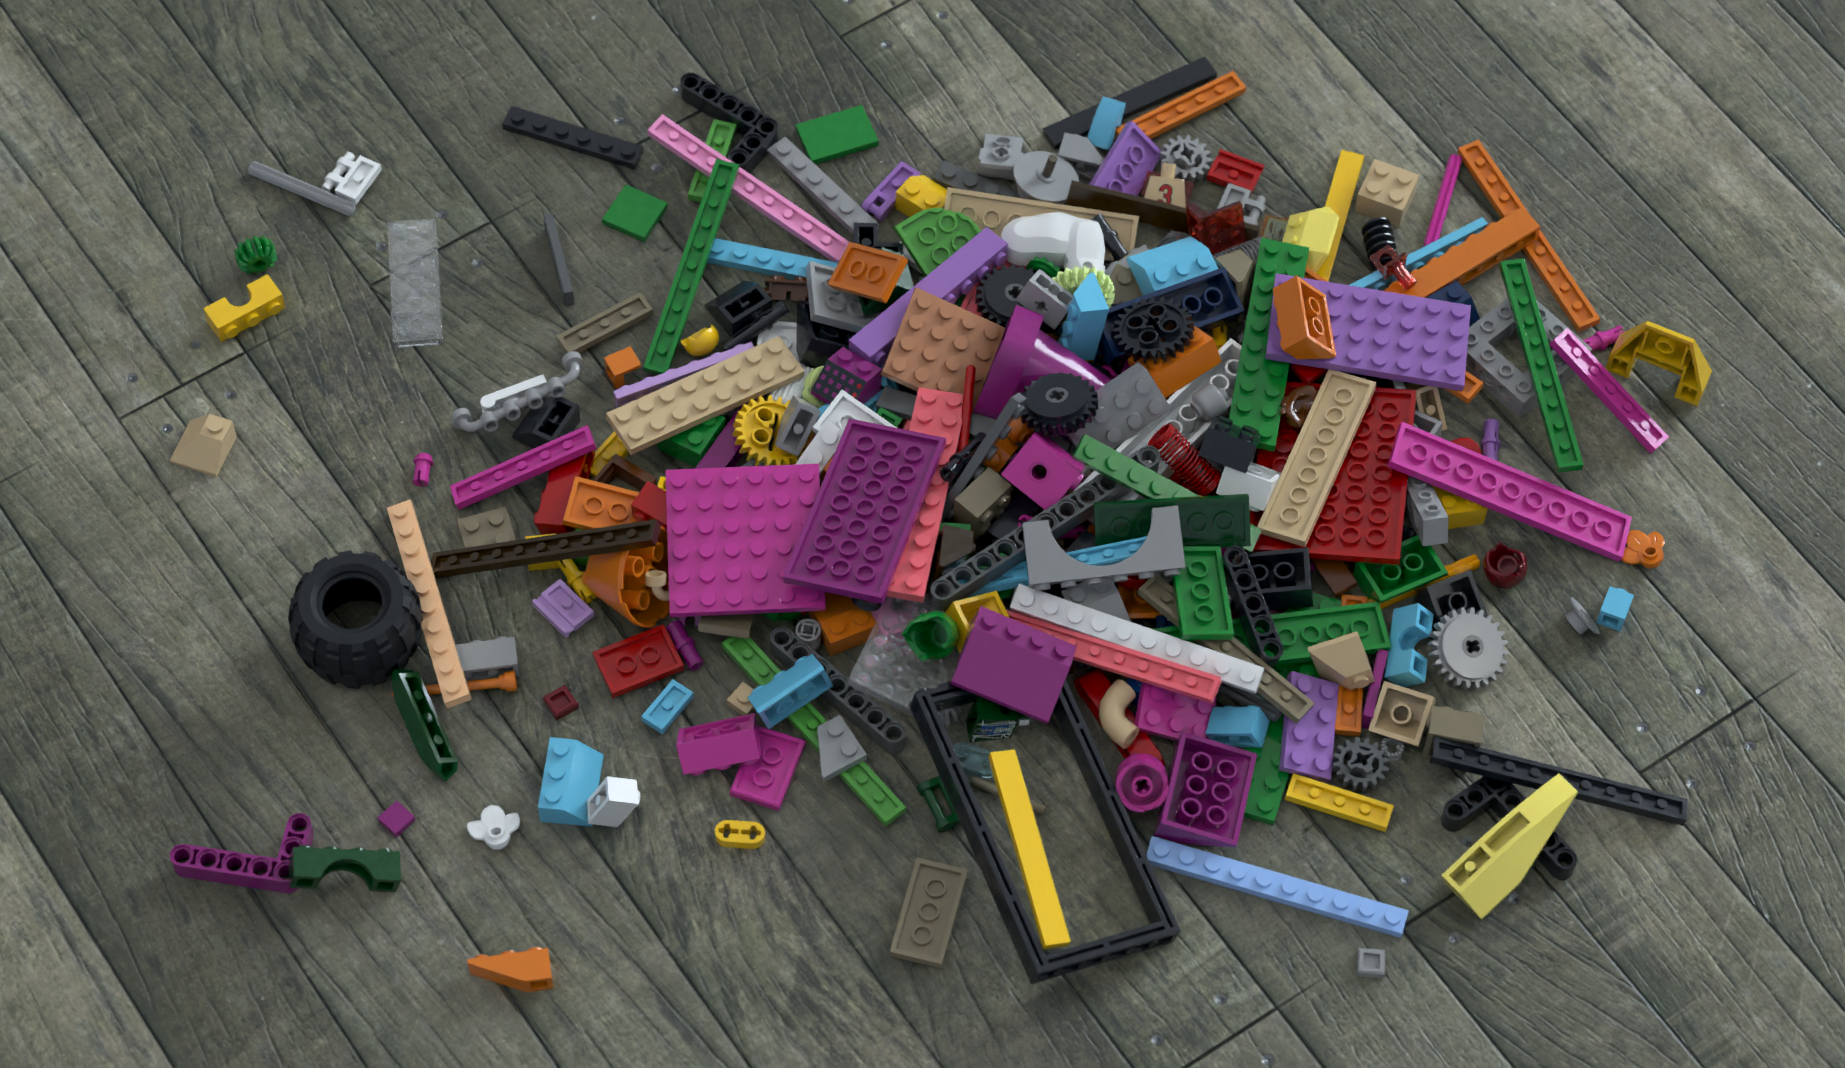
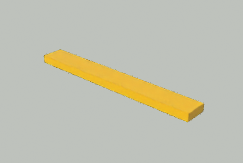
[1316,150,1365,281]
[988,749,1071,949]

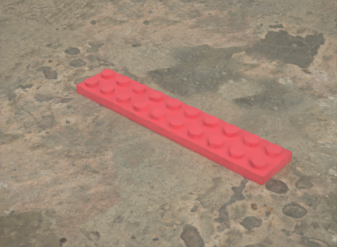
[886,387,963,603]

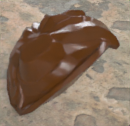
[1280,385,1318,428]

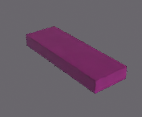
[1361,650,1388,729]

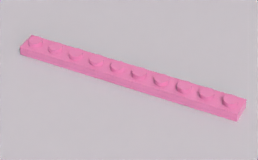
[647,114,849,263]

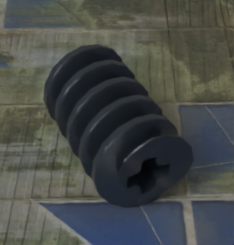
[1361,217,1399,271]

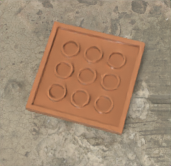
[880,287,1005,412]

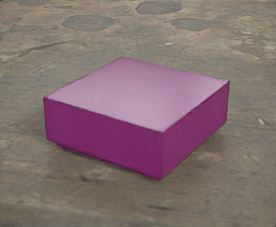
[377,800,416,838]

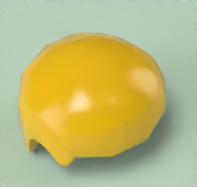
[680,325,719,357]

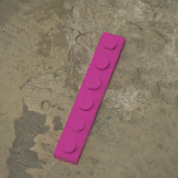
[1549,328,1669,454]
[450,425,597,510]

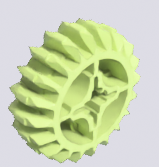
[1052,265,1115,317]

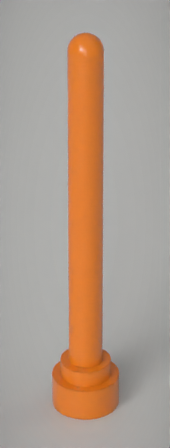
[392,671,517,697]

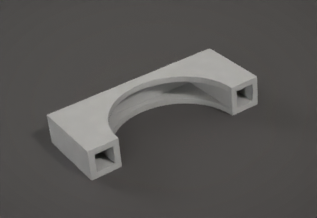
[1022,505,1185,591]

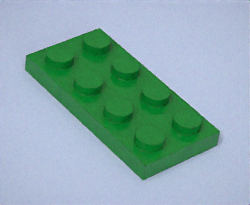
[1172,546,1234,640]

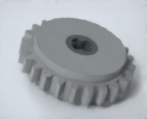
[1427,607,1509,690]

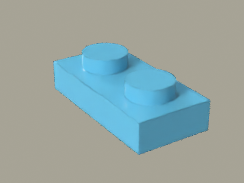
[641,679,694,735]

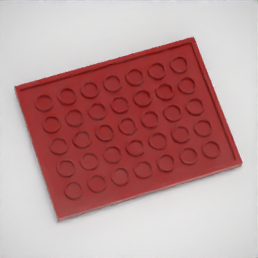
[1250,382,1416,565]

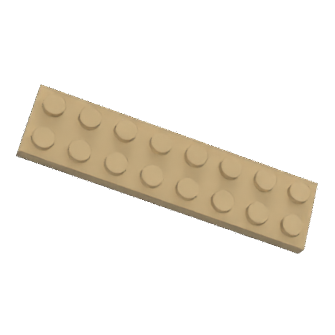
[944,187,1139,262]
[606,336,805,455]
[1257,369,1376,547]

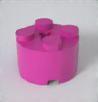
[1115,753,1169,812]

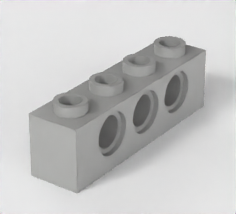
[1405,475,1448,546]

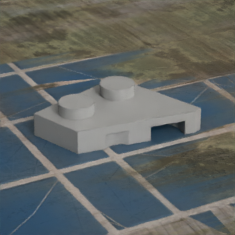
[817,715,867,783]

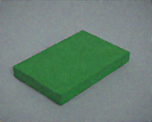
[795,105,879,165]

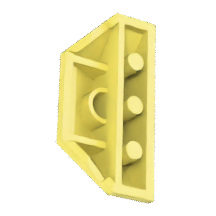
[1282,206,1340,273]

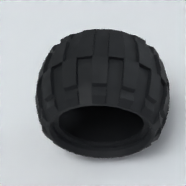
[288,550,423,689]

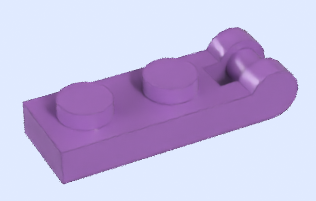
[861,161,921,222]

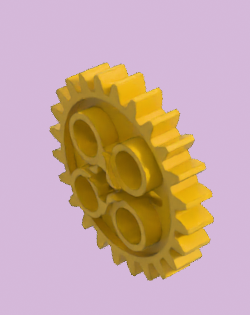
[732,395,813,466]

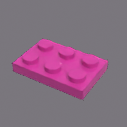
[1135,682,1216,741]

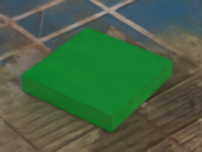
[602,184,668,242]

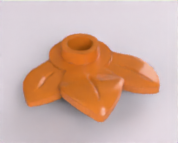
[1621,530,1665,569]

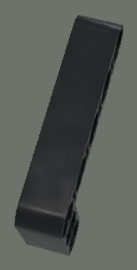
[680,72,778,174]
[1441,776,1578,880]

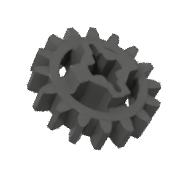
[1332,737,1389,793]

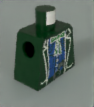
[966,697,1030,743]

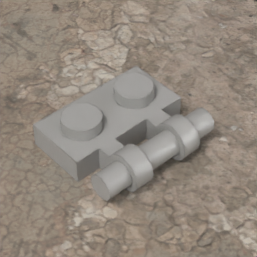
[1214,183,1266,225]

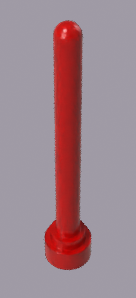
[955,365,976,479]

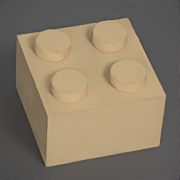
[1355,159,1419,227]

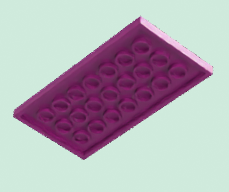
[783,418,946,604]

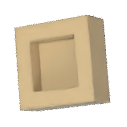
[727,682,755,715]

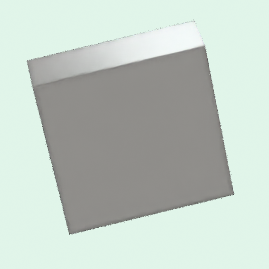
[1357,948,1385,978]

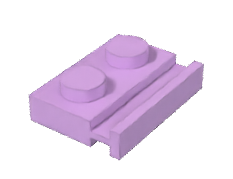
[532,579,594,638]

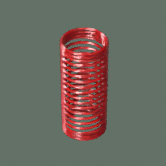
[1148,423,1222,496]

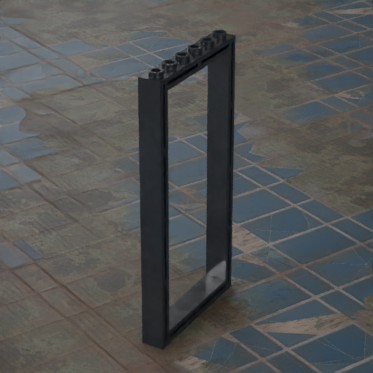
[909,679,1181,984]

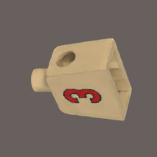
[1144,163,1186,208]

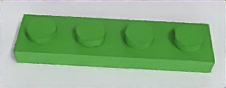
[688,119,737,202]

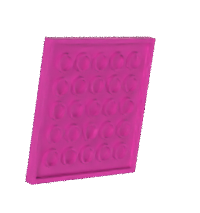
[665,463,825,617]

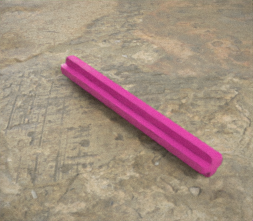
[1423,154,1462,247]

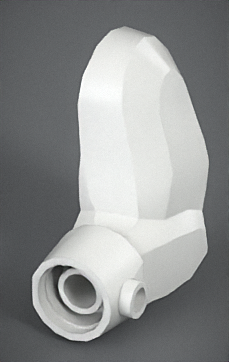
[1000,212,1105,274]

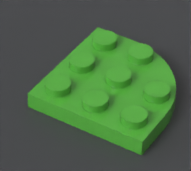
[893,208,981,277]

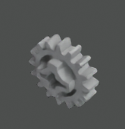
[1159,135,1212,184]

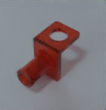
[1370,245,1417,291]

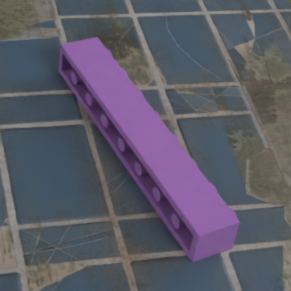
[849,227,1008,366]

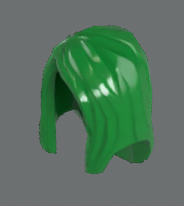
[902,611,959,661]

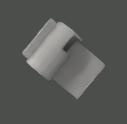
[977,134,1023,180]

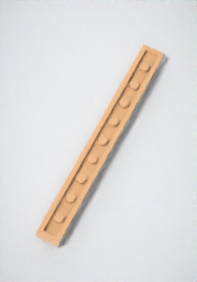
[387,499,472,709]

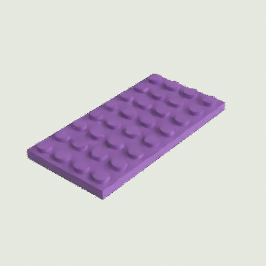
[1265,273,1471,391]

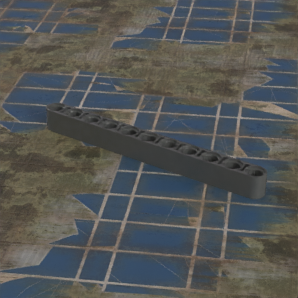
[930,446,1160,611]

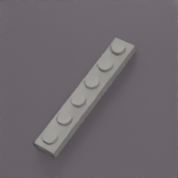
[767,137,880,235]

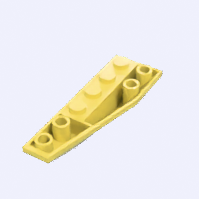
[1441,773,1578,920]

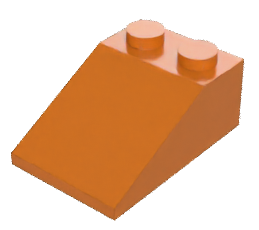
[808,592,878,656]

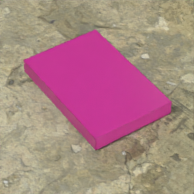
[730,726,806,811]

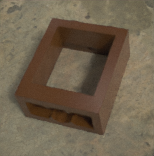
[593,454,657,491]

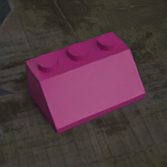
[676,713,761,776]

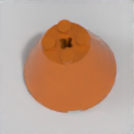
[582,526,670,627]

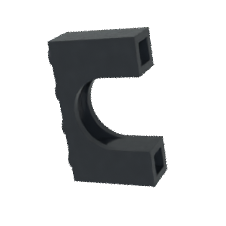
[987,491,1096,593]

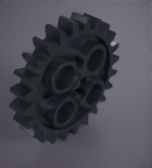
[1113,297,1195,364]

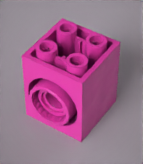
[1001,432,1085,510]

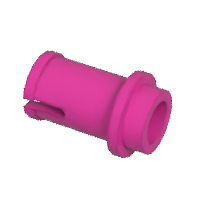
[412,453,434,487]

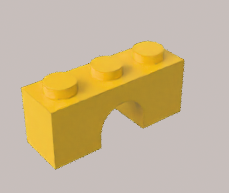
[203,274,285,342]

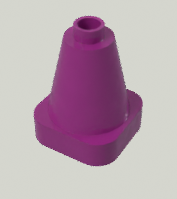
[973,304,1112,420]

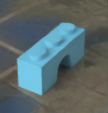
[1385,603,1434,687]

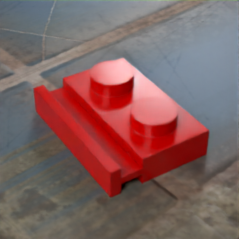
[1207,149,1264,196]

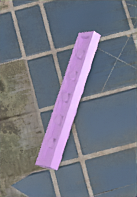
[613,342,754,408]

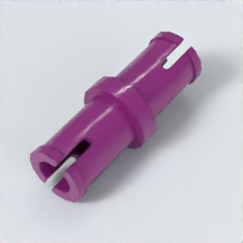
[666,620,704,671]

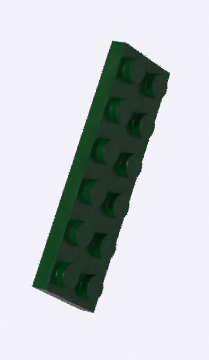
[1094,494,1251,548]

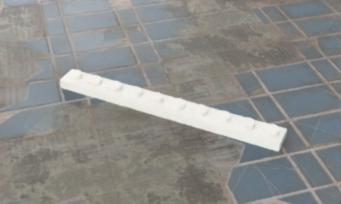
[1010,584,1264,694]

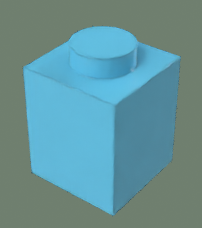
[1596,586,1634,632]

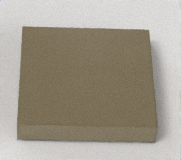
[698,613,757,639]

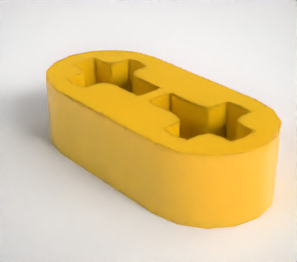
[715,820,765,849]

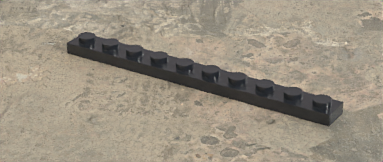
[1430,736,1688,826]

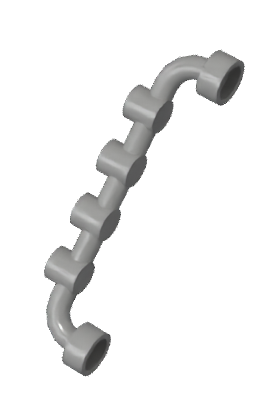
[451,351,584,432]

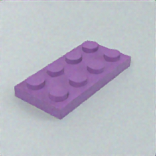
[1090,121,1161,196]
[1279,671,1339,783]

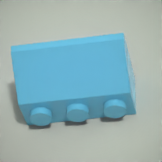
[1126,236,1218,296]
[1058,273,1109,360]
[747,654,833,729]
[538,737,604,827]

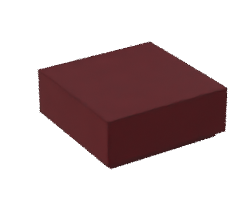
[543,685,579,721]

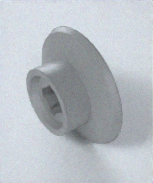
[1565,597,1600,635]

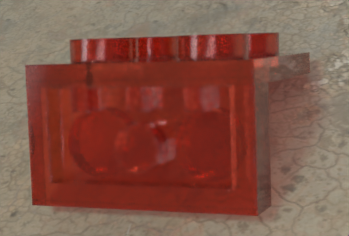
[1186,201,1246,255]

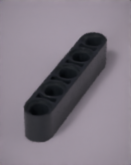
[1222,546,1283,668]

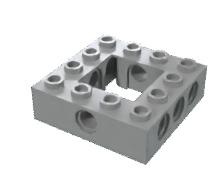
[1466,298,1592,419]

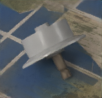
[1013,151,1079,204]

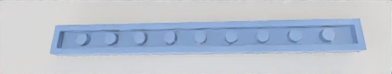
[1146,836,1409,938]

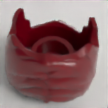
[1483,542,1527,589]

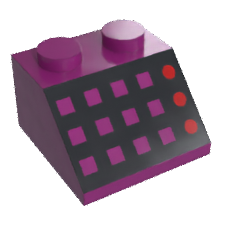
[811,347,882,405]

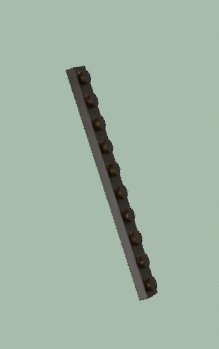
[431,519,661,579]

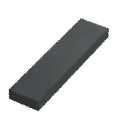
[543,213,574,307]

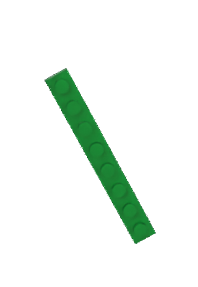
[1072,434,1262,553]

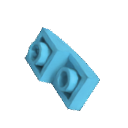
[1087,97,1126,150]

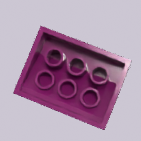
[950,606,1077,724]
[1154,731,1257,848]

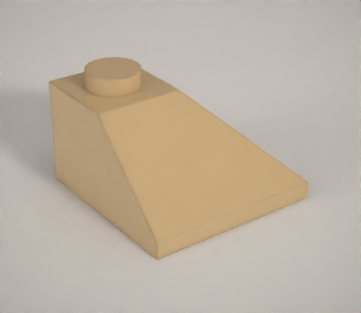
[170,414,237,477]
[1308,631,1375,690]

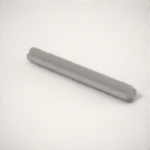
[248,161,356,216]

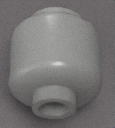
[1190,384,1229,421]

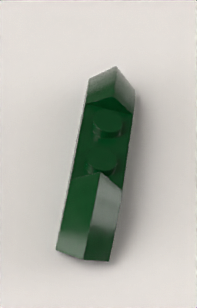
[392,668,458,782]

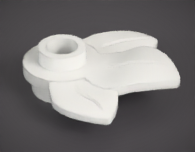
[467,805,520,850]

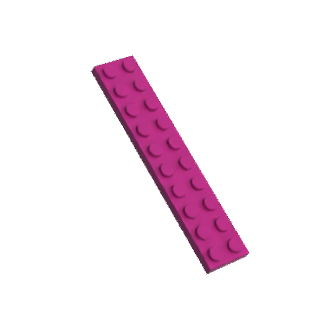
[1388,422,1632,562]

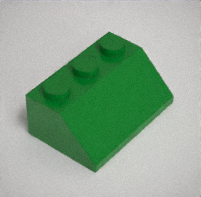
[1353,536,1448,604]

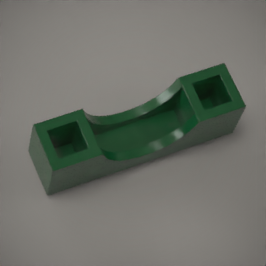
[289,845,401,892]

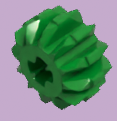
[234,236,277,275]

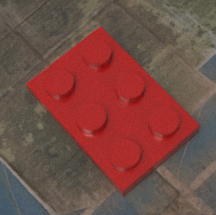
[592,624,684,698]

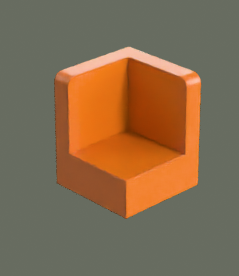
[604,346,641,389]

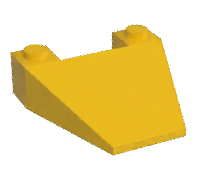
[1606,321,1712,406]

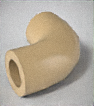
[1099,679,1139,749]

